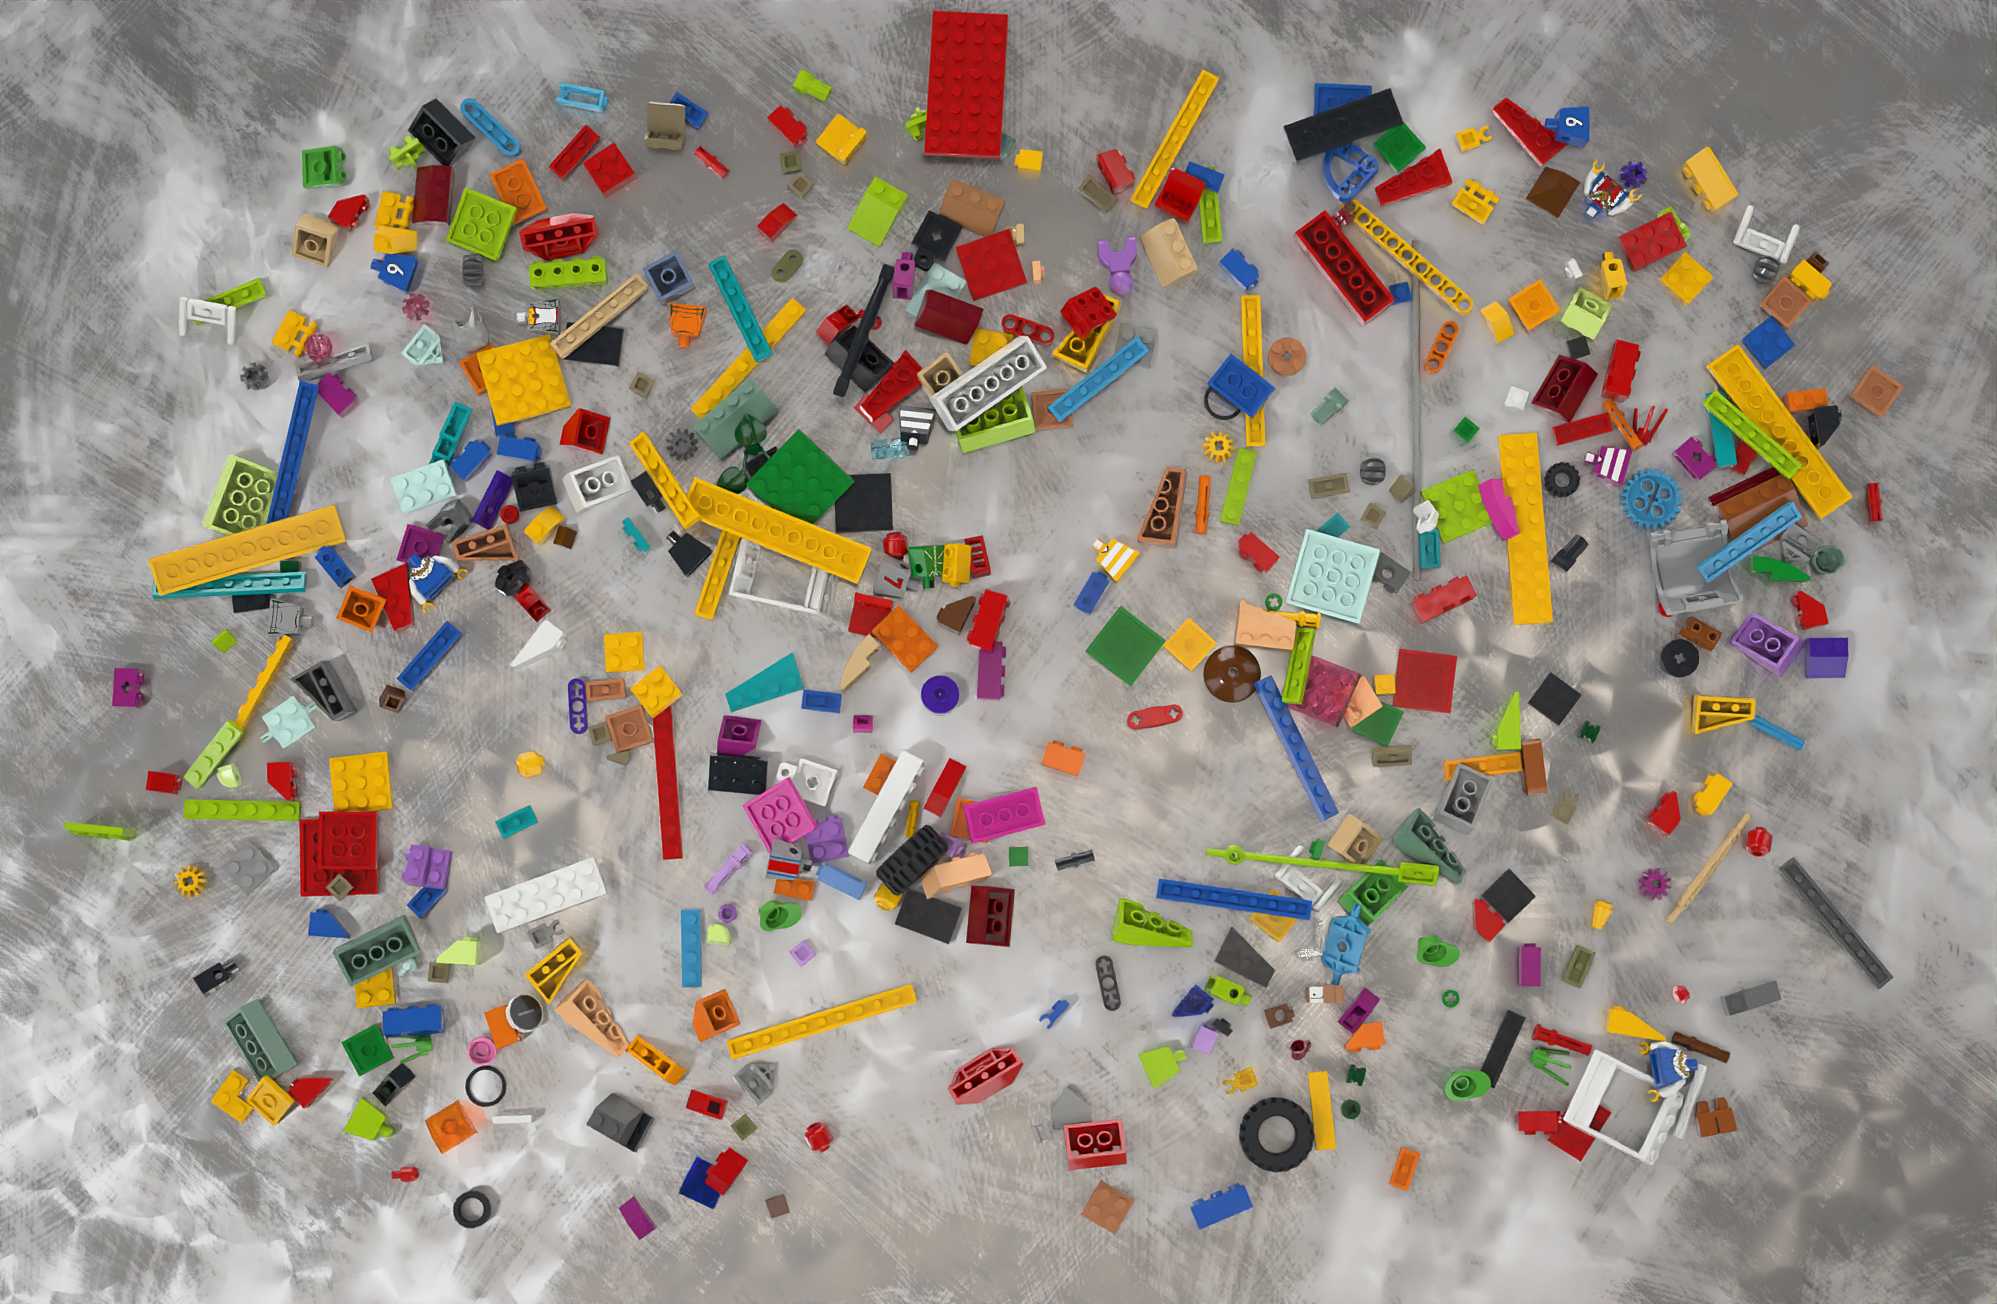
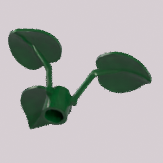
[716,413,770,494]

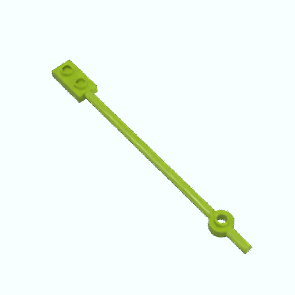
[1206,845,1439,885]

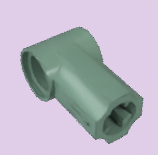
[1310,388,1348,426]

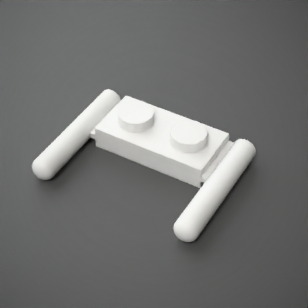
[1733,206,1800,264]
[179,297,236,345]
[1274,845,1343,913]

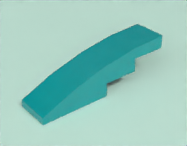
[428,402,473,469]

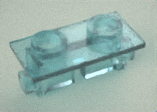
[870,438,910,460]

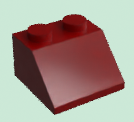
[1096,149,1136,195]

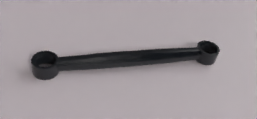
[833,263,895,398]

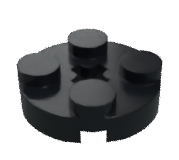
[495,560,532,596]
[1660,639,1699,678]

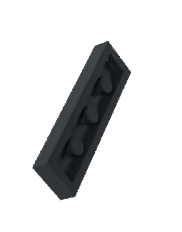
[1480,1010,1526,1088]

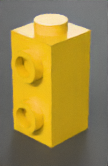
[1787,259,1832,301]
[942,543,971,587]
[1692,773,1733,817]

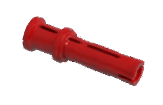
[1532,1024,1592,1056]

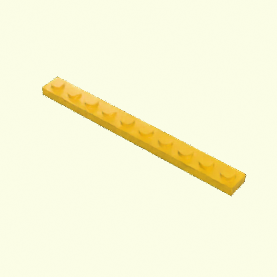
[726,984,917,1060]

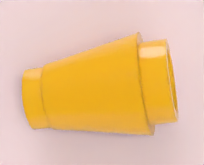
[1591,900,1613,930]

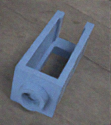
[816,862,868,900]

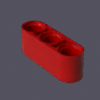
[1001,314,1054,347]

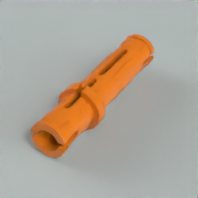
[1602,398,1643,451]
[1195,475,1211,534]

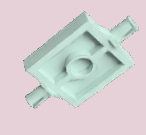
[260,695,318,749]

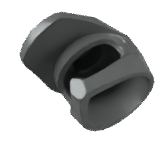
[426,499,473,544]

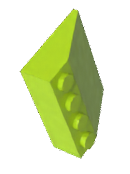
[956,386,1036,454]

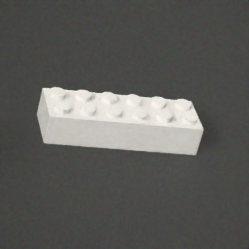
[929,336,1047,431]
[848,750,925,865]
[484,857,609,934]

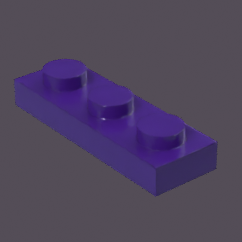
[471,470,513,530]

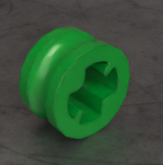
[1265,593,1283,611]
[1442,990,1460,1008]

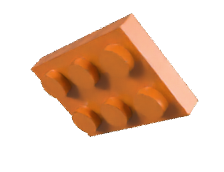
[489,158,548,226]
[871,605,938,673]

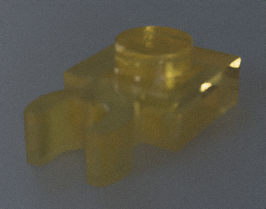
[1222,1067,1259,1095]

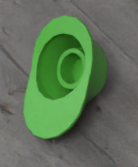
[758,900,802,931]
[1417,935,1460,967]
[1444,1070,1491,1101]

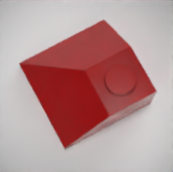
[559,408,610,455]

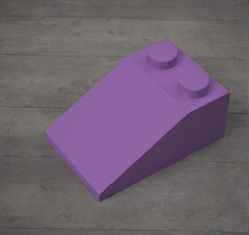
[1730,612,1803,678]

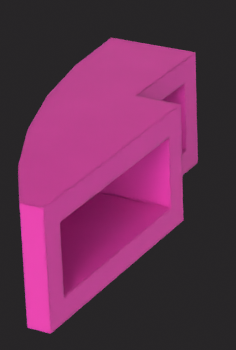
[1478,479,1520,540]

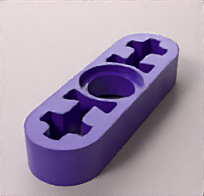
[568,678,588,734]

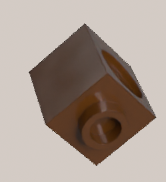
[1264,1003,1295,1029]

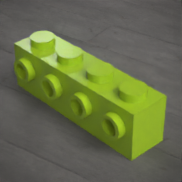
[529,256,608,290]

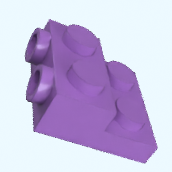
[805,815,849,864]
[402,844,452,889]

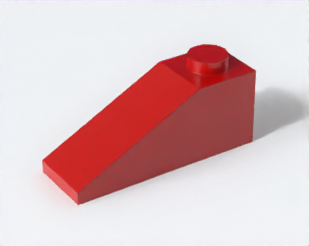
[923,758,967,818]

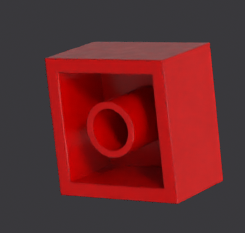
[582,142,637,199]

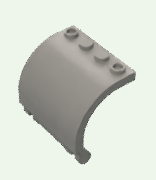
[1649,519,1743,616]

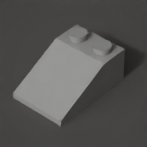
[1433,763,1494,835]

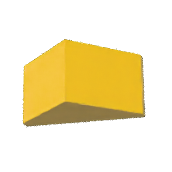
[1479,301,1515,344]

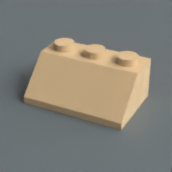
[1139,218,1198,288]

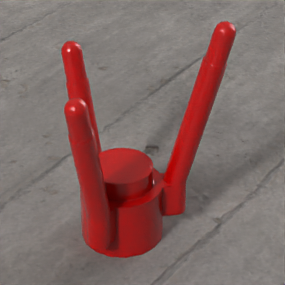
[1631,405,1668,446]

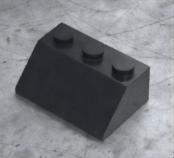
[407,98,476,166]
[824,325,894,393]

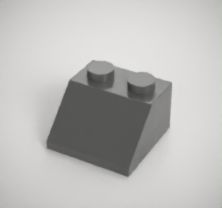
[586,1093,644,1145]

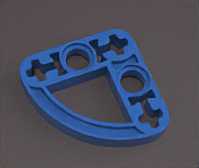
[1323,143,1378,203]

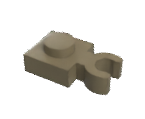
[1550,788,1579,824]

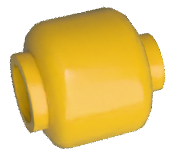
[515,751,545,778]
[874,883,902,911]

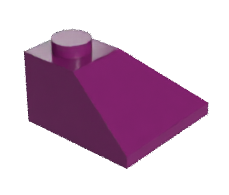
[717,715,761,755]

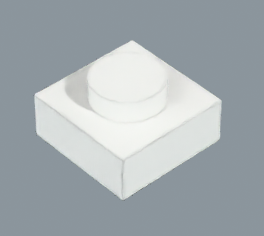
[1564,259,1583,282]
[1504,386,1529,411]

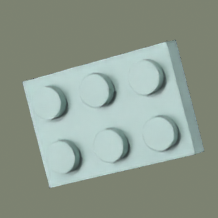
[905,262,967,318]
[390,459,458,514]

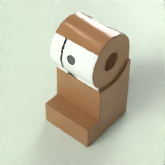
[1306,985,1344,1003]

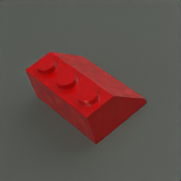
[1064,1119,1127,1171]

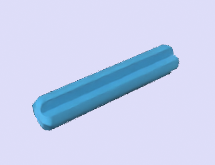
[1751,715,1805,750]

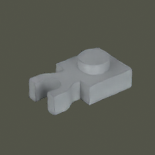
[527,919,565,949]

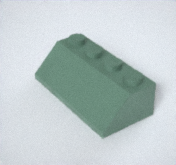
[692,378,779,461]
[333,915,421,987]
[223,999,297,1082]

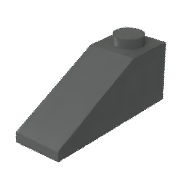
[1720,981,1782,1016]

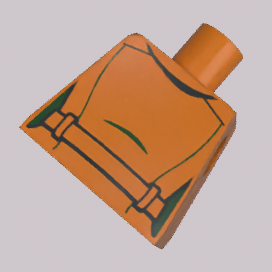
[669,303,707,349]

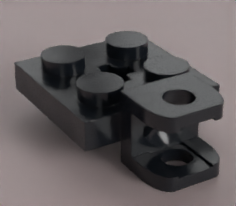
[911,210,963,272]

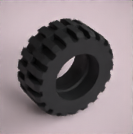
[876,825,949,896]
[1239,1097,1315,1173]

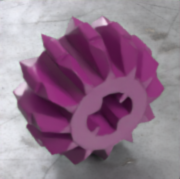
[1638,868,1671,900]

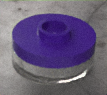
[921,675,959,716]

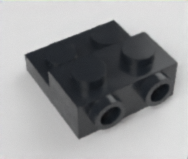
[511,462,558,512]

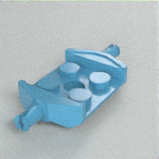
[1322,903,1371,985]

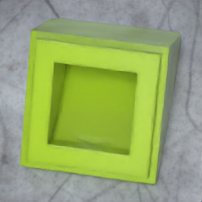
[211,629,238,653]

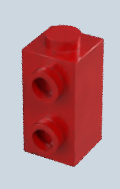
[767,105,808,148]
[1237,532,1280,573]
[1518,1111,1564,1135]

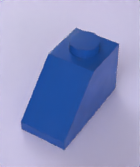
[308,909,350,939]

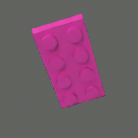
[962,787,1046,844]

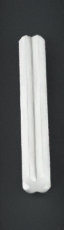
[1674,1064,1708,1139]

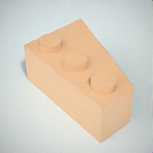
[1235,599,1296,650]
[920,853,992,899]

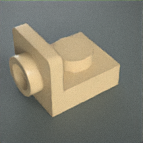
[1005,224,1025,246]

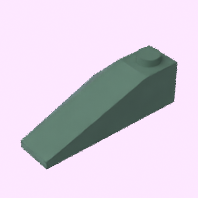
[1392,807,1466,884]

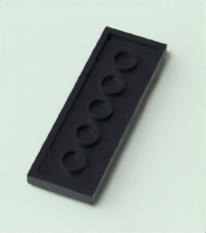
[1283,88,1404,163]

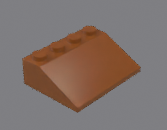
[1713,474,1808,552]

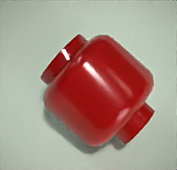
[882,532,909,560]
[1746,827,1773,857]
[804,1122,833,1152]

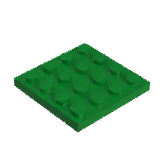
[746,429,855,524]

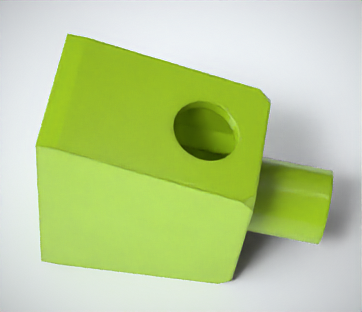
[1204,974,1252,1006]
[1138,1046,1187,1089]
[343,1098,394,1141]

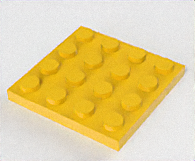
[476,334,571,427]

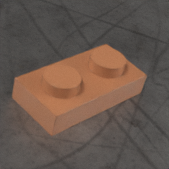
[585,678,626,702]

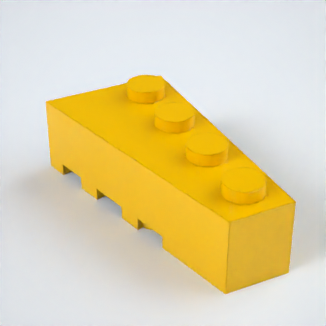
[1052,293,1121,374]

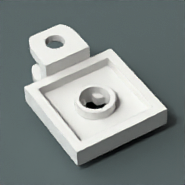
[776,758,837,807]

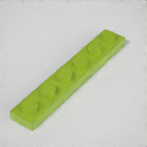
[1702,390,1803,480]
[183,799,301,821]

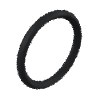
[1204,386,1241,420]
[465,1066,506,1107]

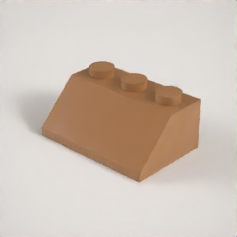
[939,179,1005,237]

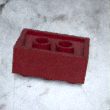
[412,165,455,227]
[914,289,984,345]
[1531,354,1598,423]
[966,885,1015,947]

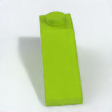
[1492,691,1521,751]

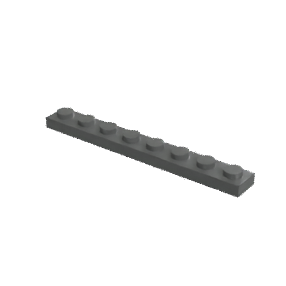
[1778,857,1894,990]

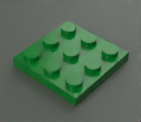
[1085,605,1166,686]

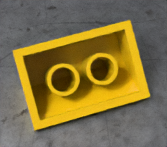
[1683,146,1739,214]

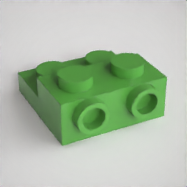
[302,146,347,189]

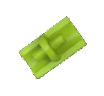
[905,107,927,141]
[388,135,425,170]

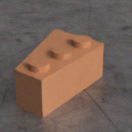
[451,523,520,561]

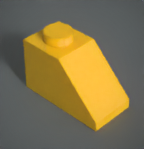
[374,225,418,254]
[523,506,565,546]

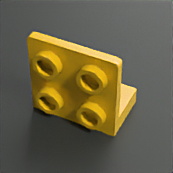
[816,114,868,166]

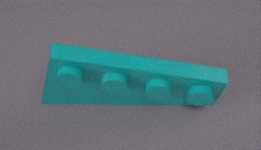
[725,652,804,713]

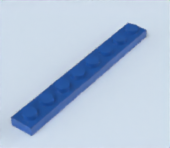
[266,381,320,524]
[1253,675,1339,822]
[1156,879,1313,921]

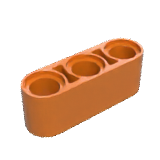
[1424,321,1459,375]

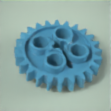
[1620,468,1683,530]

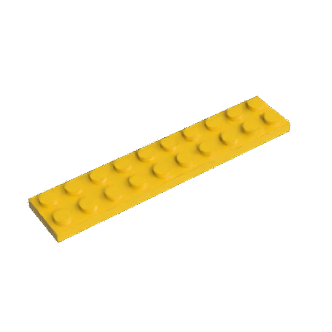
[1706,344,1853,520]
[1498,433,1553,625]
[687,477,872,584]
[148,504,346,596]

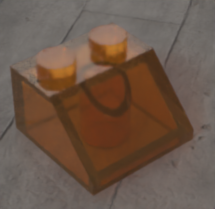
[425,1100,478,1154]

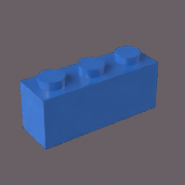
[382,1004,444,1038]
[1190,1183,1253,1230]

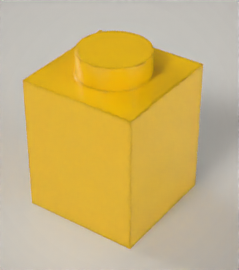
[1015,149,1043,174]
[1373,674,1396,696]

